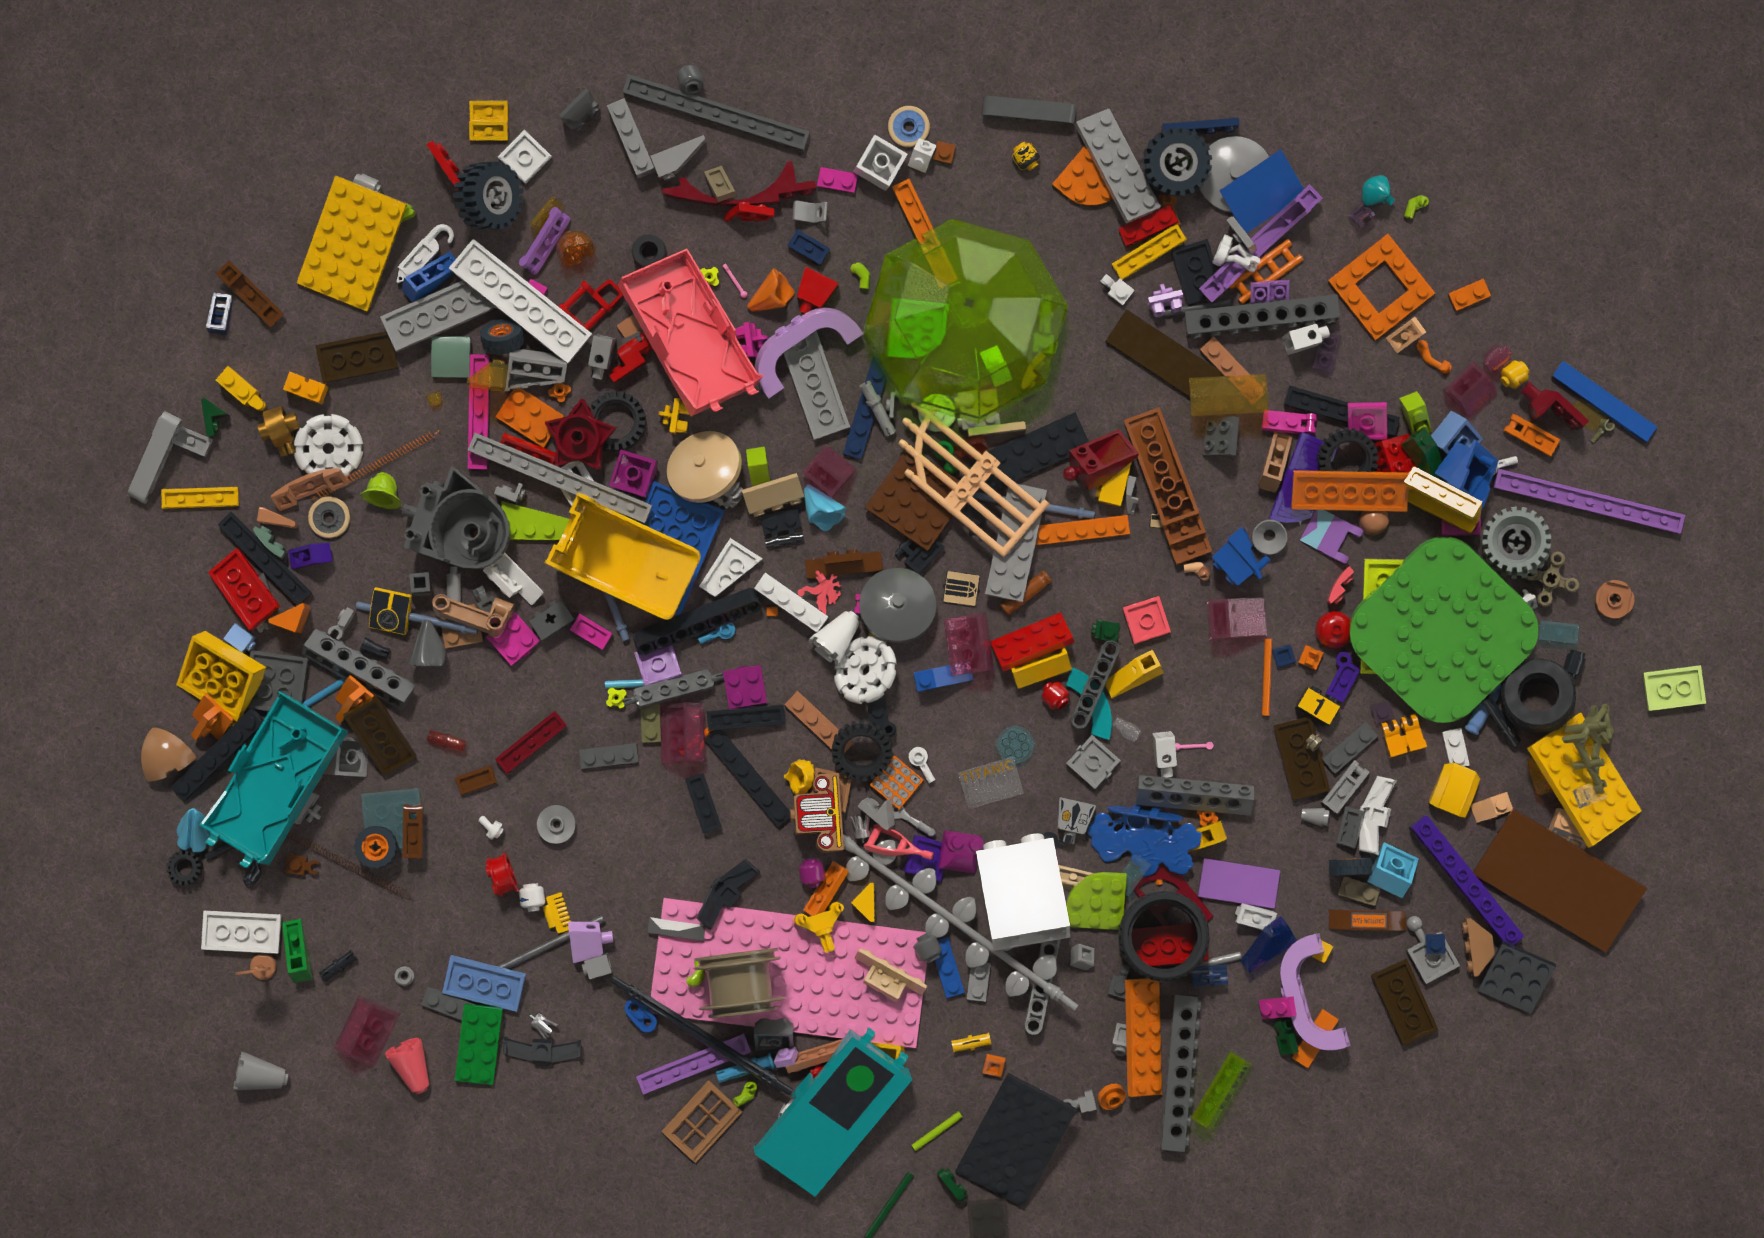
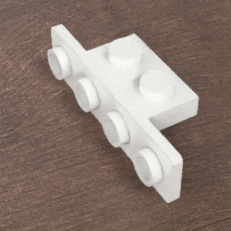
[483,553,544,605]

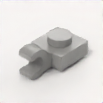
[328,607,356,640]

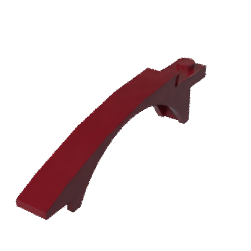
[662,161,817,207]

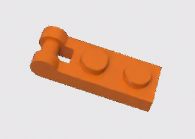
[1503,414,1560,457]

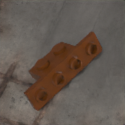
[805,549,883,579]

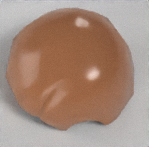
[1359,511,1389,536]

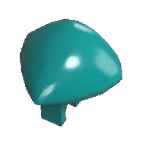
[1361,175,1395,206]

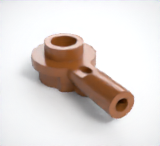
[1158,192,1181,226]

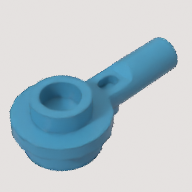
[698,622,735,644]

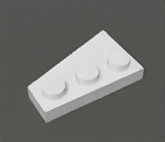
[699,538,762,597]

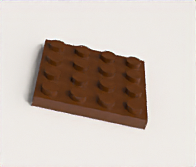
[864,450,959,552]

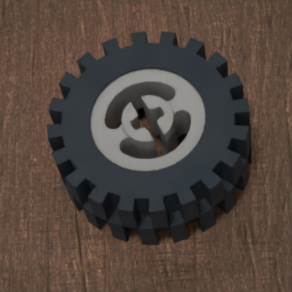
[1142,128,1212,196]
[453,161,524,230]

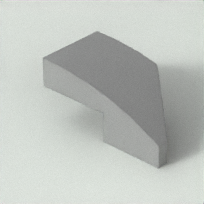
[1125,476,1138,515]

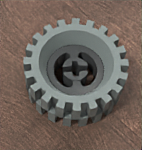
[1482,507,1551,579]

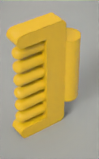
[542,892,571,933]

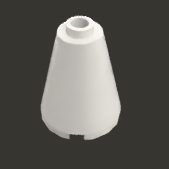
[808,611,860,665]

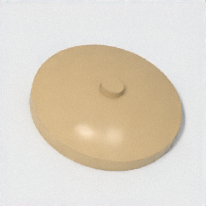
[667,431,742,503]

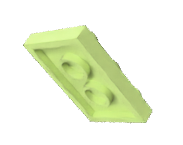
[1642,665,1706,711]

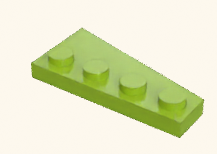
[501,501,569,540]

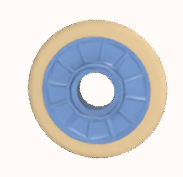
[888,106,930,147]

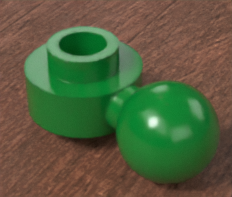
[934,441,958,475]

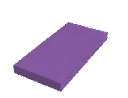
[1198,858,1280,908]

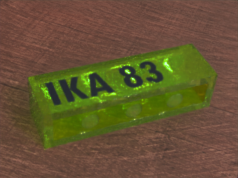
[1191,1051,1252,1130]

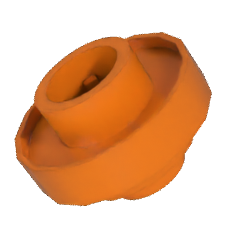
[1097,1084,1126,1110]

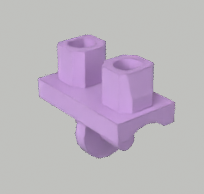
[1148,284,1183,317]

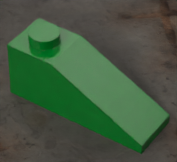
[282,918,313,983]

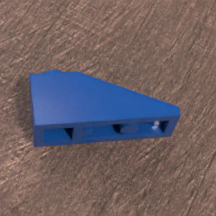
[402,252,456,302]
[913,661,974,692]

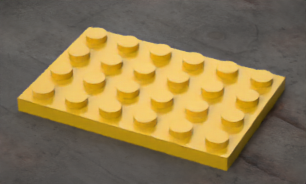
[297,176,407,311]
[1527,712,1642,848]

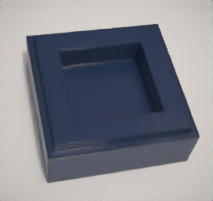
[1272,644,1296,668]

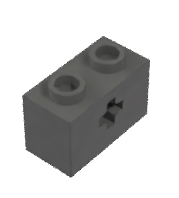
[529,600,575,641]

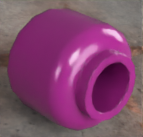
[798,858,825,888]

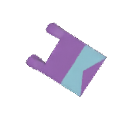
[1300,510,1363,564]

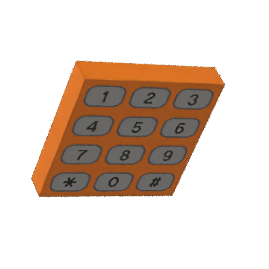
[870,755,923,809]

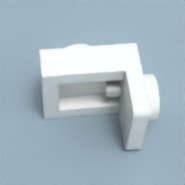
[908,139,936,173]

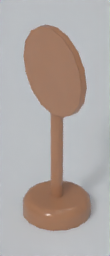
[235,953,277,980]

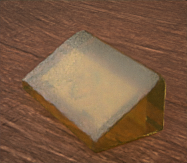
[529,196,565,234]

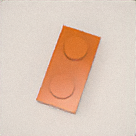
[1448,278,1491,312]

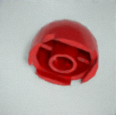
[1315,611,1350,649]

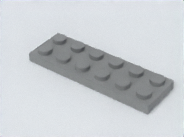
[1075,108,1161,224]
[380,281,497,352]
[784,331,850,440]
[985,484,1047,603]

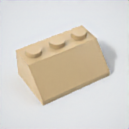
[742,473,805,517]

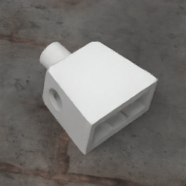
[1282,324,1330,355]
[1152,731,1177,777]

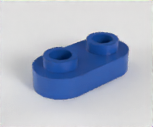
[625,999,657,1032]

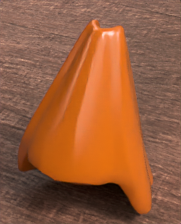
[747,268,795,312]

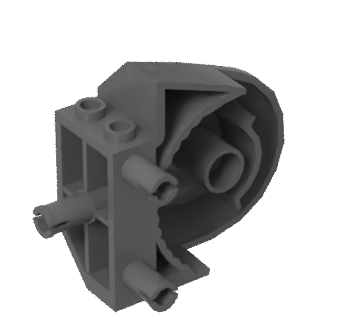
[402,466,511,569]

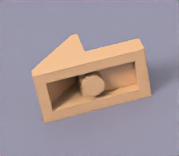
[1386,317,1426,353]
[1470,792,1513,823]

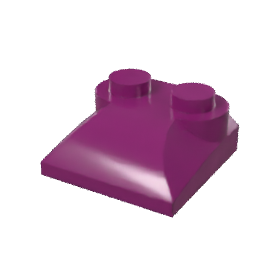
[609,450,658,498]
[938,830,984,874]

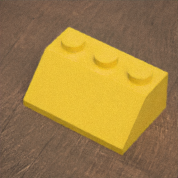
[1010,647,1072,689]

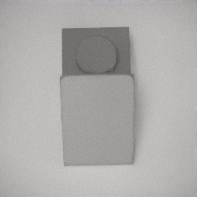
[858,797,895,831]

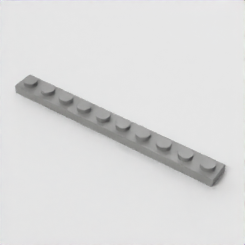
[468,433,652,523]

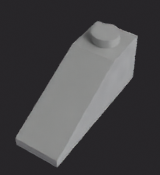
[651,135,706,181]

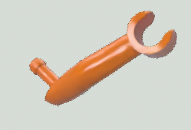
[1417,340,1452,374]

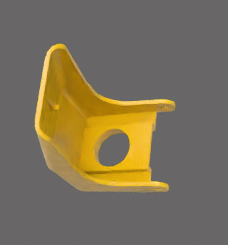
[544,492,701,620]

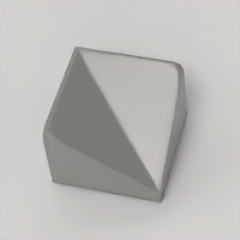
[1070,944,1095,970]

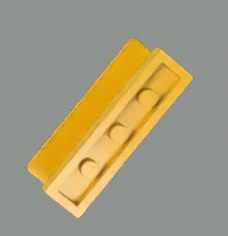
[1404,467,1482,534]

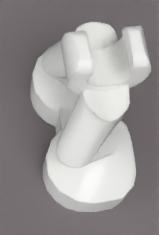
[1212,234,1260,272]

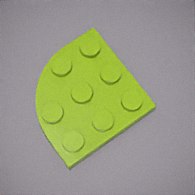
[1066,872,1127,930]

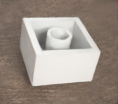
[853,135,908,191]

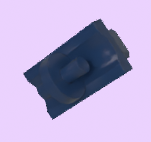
[1192,964,1228,987]

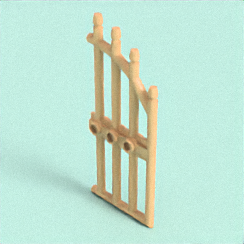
[898,399,1050,558]

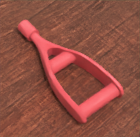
[864,824,934,860]

